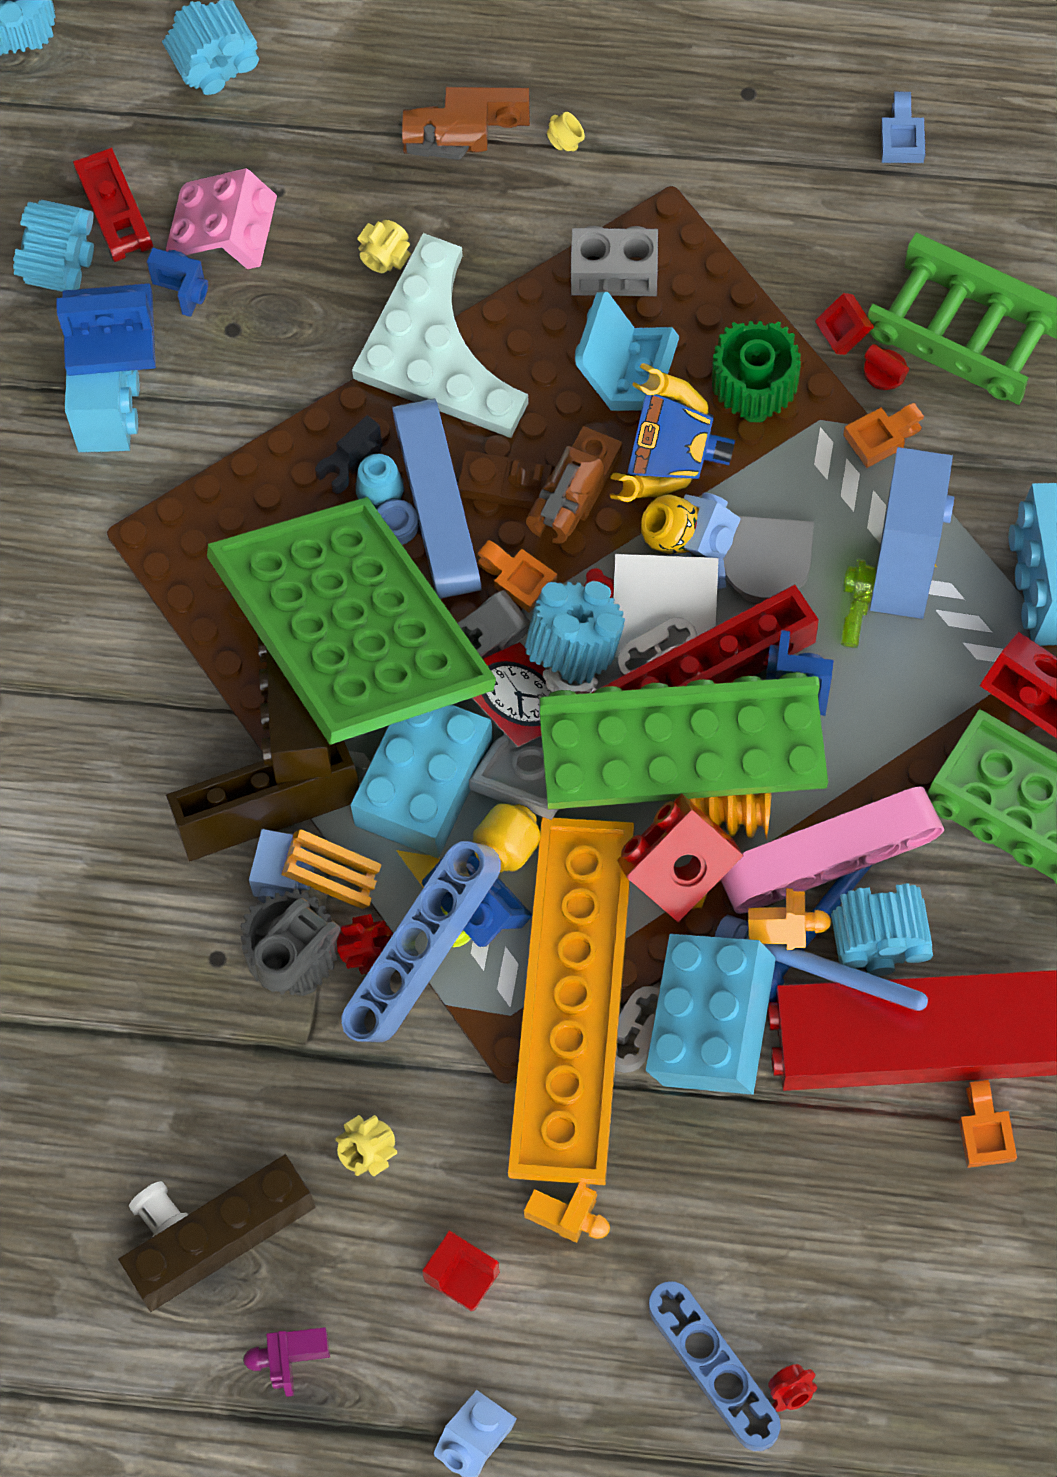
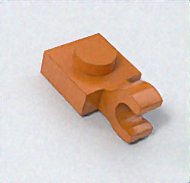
[843,403,924,468]
[477,540,557,613]
[959,1080,1017,1168]

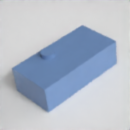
[870,447,954,619]

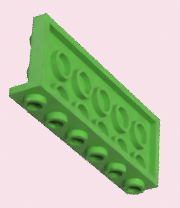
[539,672,828,810]
[927,709,1057,884]

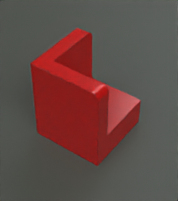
[422,1230,500,1311]

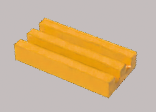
[281,829,382,909]

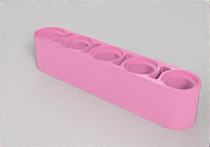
[721,787,944,914]

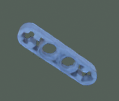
[649,1282,781,1451]

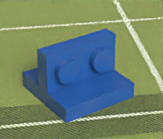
[56,283,156,376]

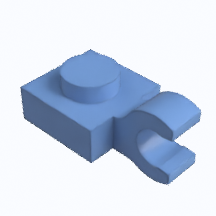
[881,92,925,163]

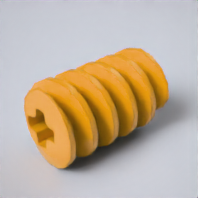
[689,793,772,840]

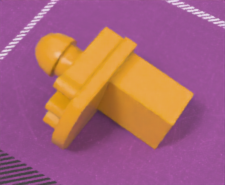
[748,888,831,950]
[524,1182,610,1243]

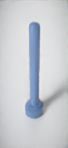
[715,915,928,1011]

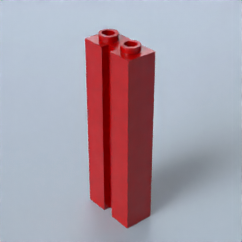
[767,970,1057,1091]

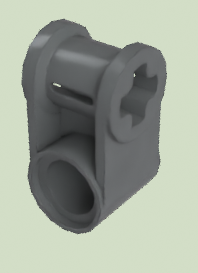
[457,590,530,659]
[254,898,341,992]

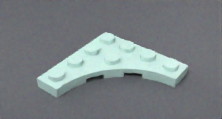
[352,233,528,438]

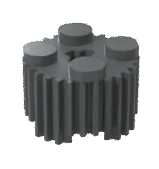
[240,889,338,996]

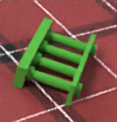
[868,232,1057,405]

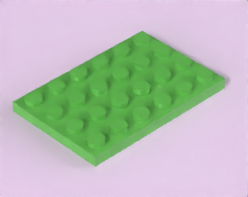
[207,497,496,745]

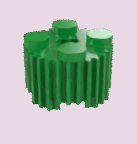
[712,321,801,422]

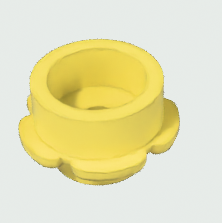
[547,112,585,152]

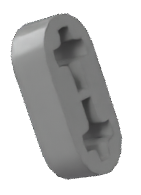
[618,617,697,675]
[615,986,660,1073]

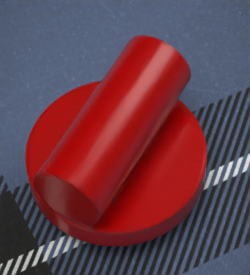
[864,344,909,390]

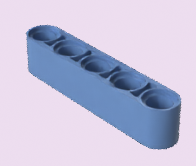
[392,398,481,599]
[341,841,501,1042]

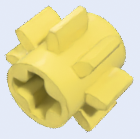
[357,220,411,273]
[335,1115,397,1177]

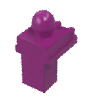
[243,1327,330,1397]

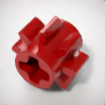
[337,914,393,975]

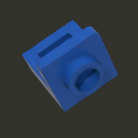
[147,248,208,317]

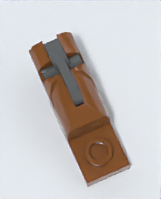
[402,87,530,160]
[526,426,623,544]

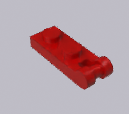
[73,148,154,262]

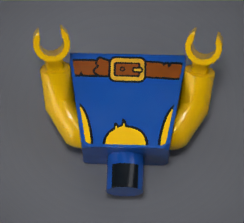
[610,363,735,502]

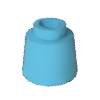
[355,454,404,509]

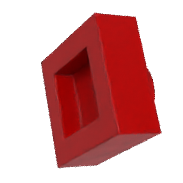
[815,293,874,355]

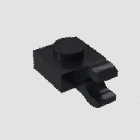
[315,415,382,494]

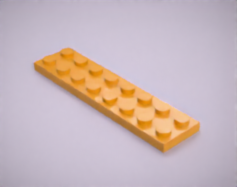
[508,817,635,1185]

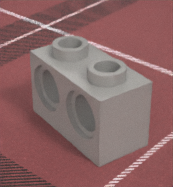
[571,226,658,296]

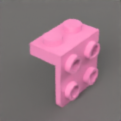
[166,168,277,269]

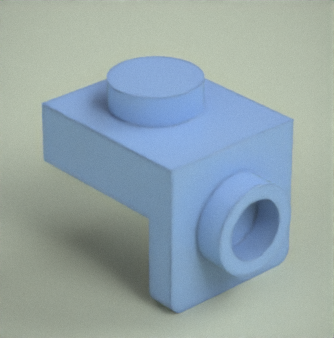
[683,493,741,560]
[434,1390,517,1477]

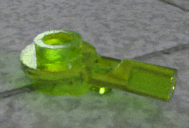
[841,558,876,648]

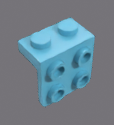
[575,292,679,411]

